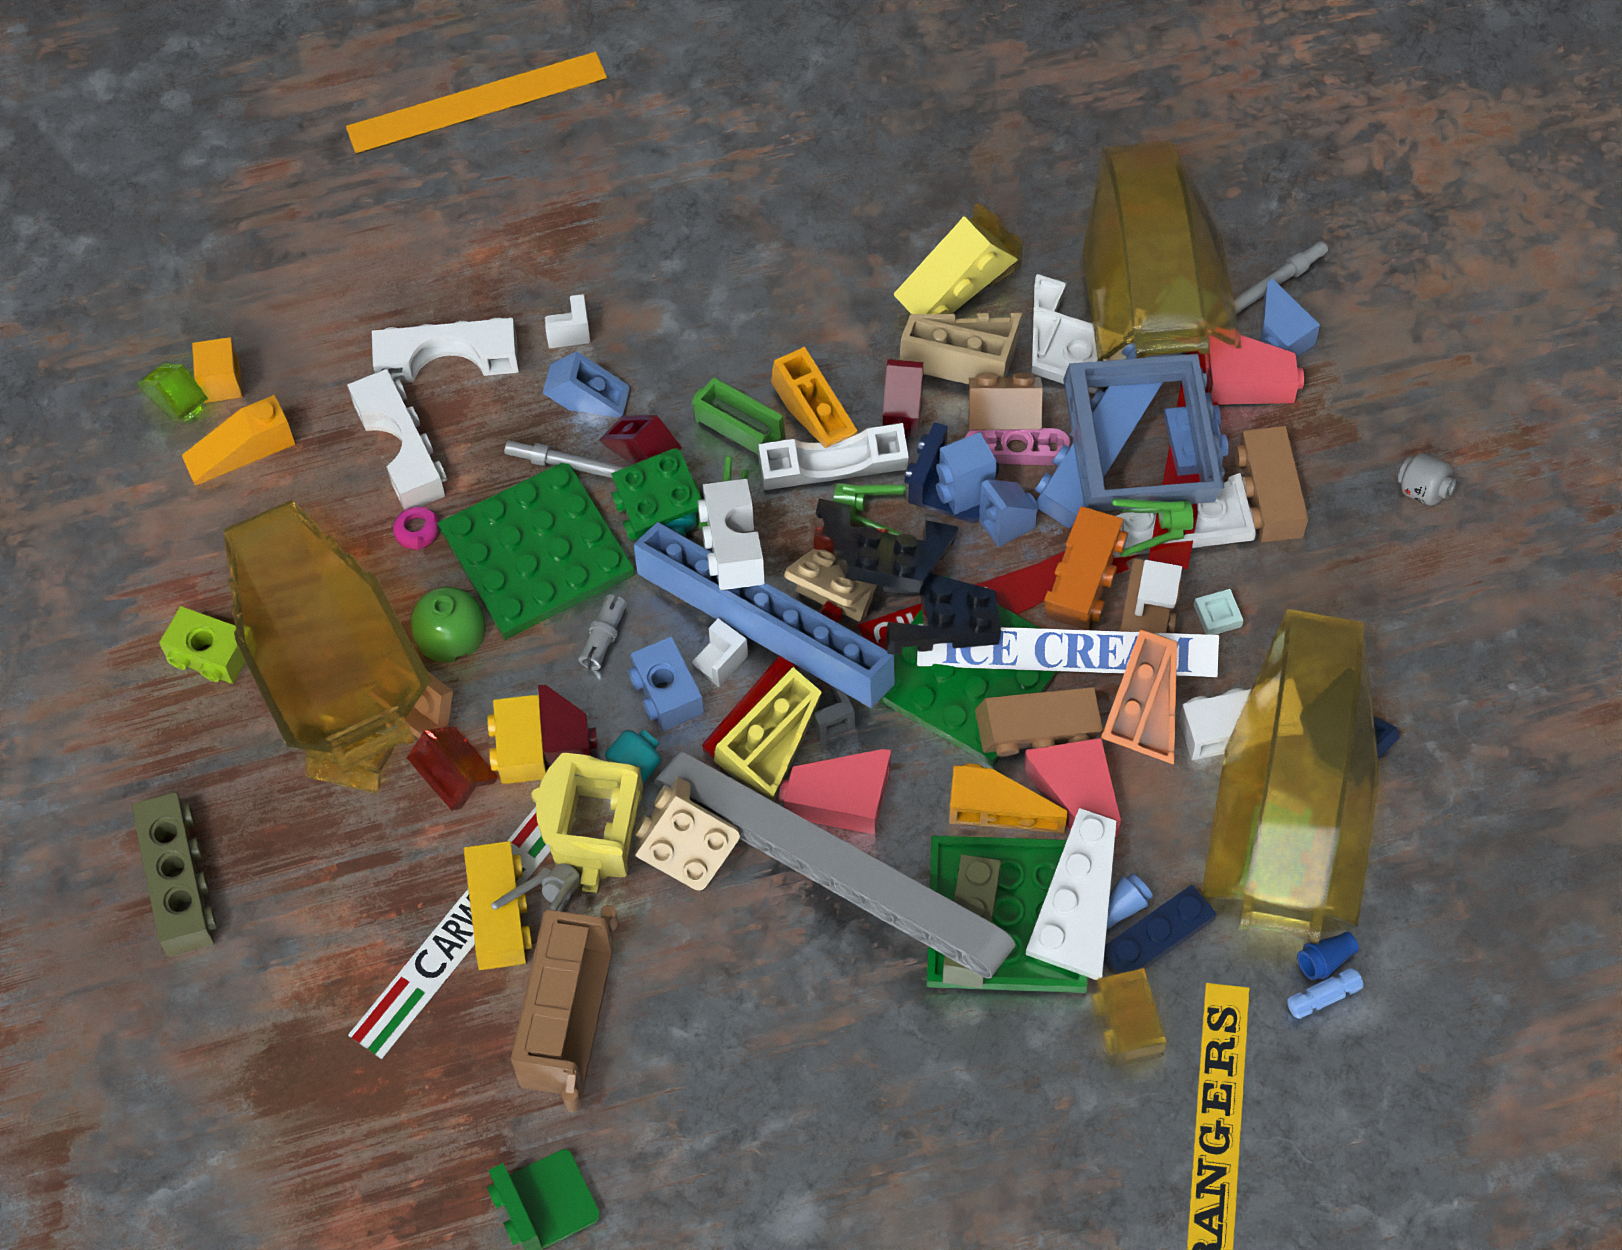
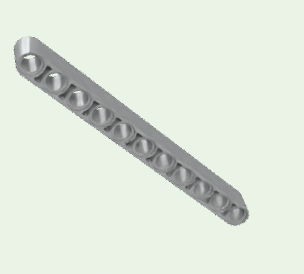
[654,751,1015,978]

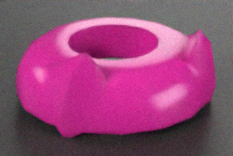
[393,506,440,551]

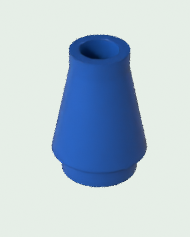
[1297,932,1359,980]

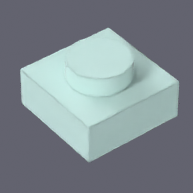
[1194,589,1243,635]

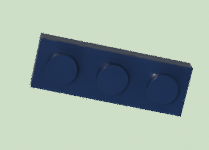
[1104,885,1217,985]

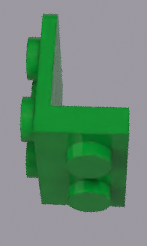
[611,449,701,542]
[486,1149,600,1250]

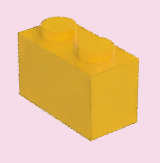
[487,695,547,784]

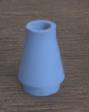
[1107,873,1153,930]

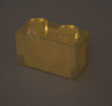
[1090,968,1167,1067]

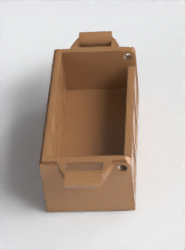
[511,905,619,1112]

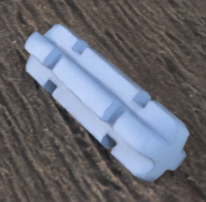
[1287,968,1364,1019]

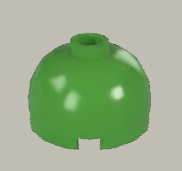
[410,586,486,663]

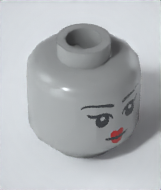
[1398,452,1456,506]

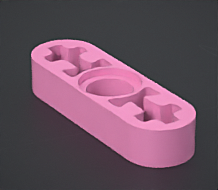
[965,428,1070,465]

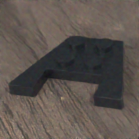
[816,498,958,593]
[881,574,1001,654]

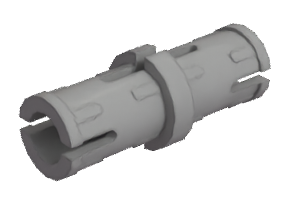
[578,595,628,670]

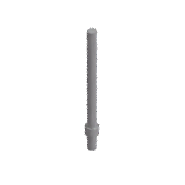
[1183,241,1328,350]
[504,440,704,499]

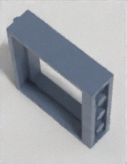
[1063,354,1225,511]

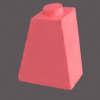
[1203,326,1304,405]
[1024,738,1121,837]
[778,749,891,835]

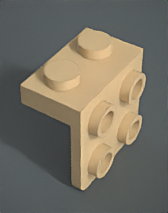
[784,549,877,622]
[633,776,740,891]

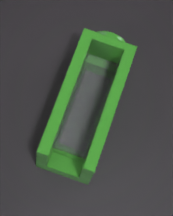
[692,377,786,455]

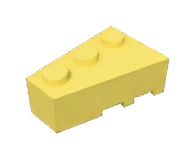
[893,216,1018,314]
[714,667,822,802]

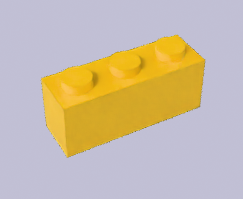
[464,841,532,971]

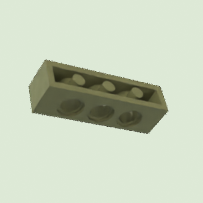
[131,792,217,957]

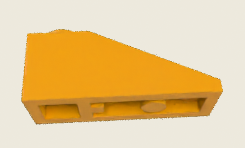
[771,347,857,448]
[181,395,295,486]
[949,763,1067,834]

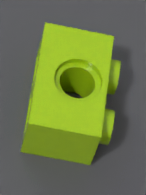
[159,606,254,684]

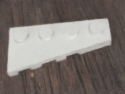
[1026,808,1116,982]

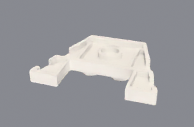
[1031,274,1149,394]

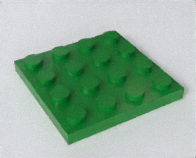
[437,462,635,640]
[879,576,1059,767]
[927,835,1087,993]

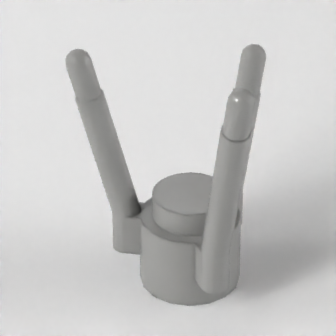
[491,863,581,912]

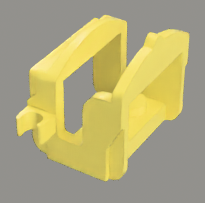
[531,753,644,893]

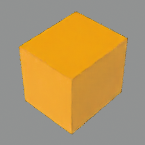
[192,337,243,403]

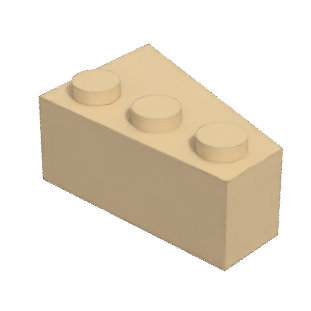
[899,313,1022,384]

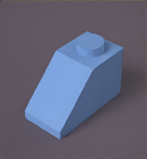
[1260,279,1320,358]
[543,351,630,417]
[979,479,1038,547]

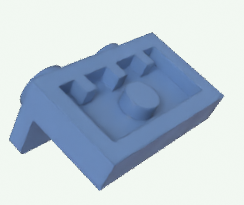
[1164,393,1228,476]

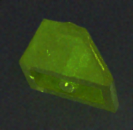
[136,363,208,421]

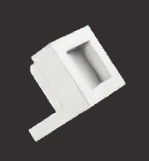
[545,294,591,349]
[1135,560,1182,616]
[692,618,748,687]

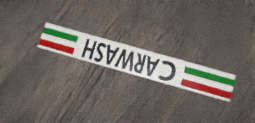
[348,807,576,1059]

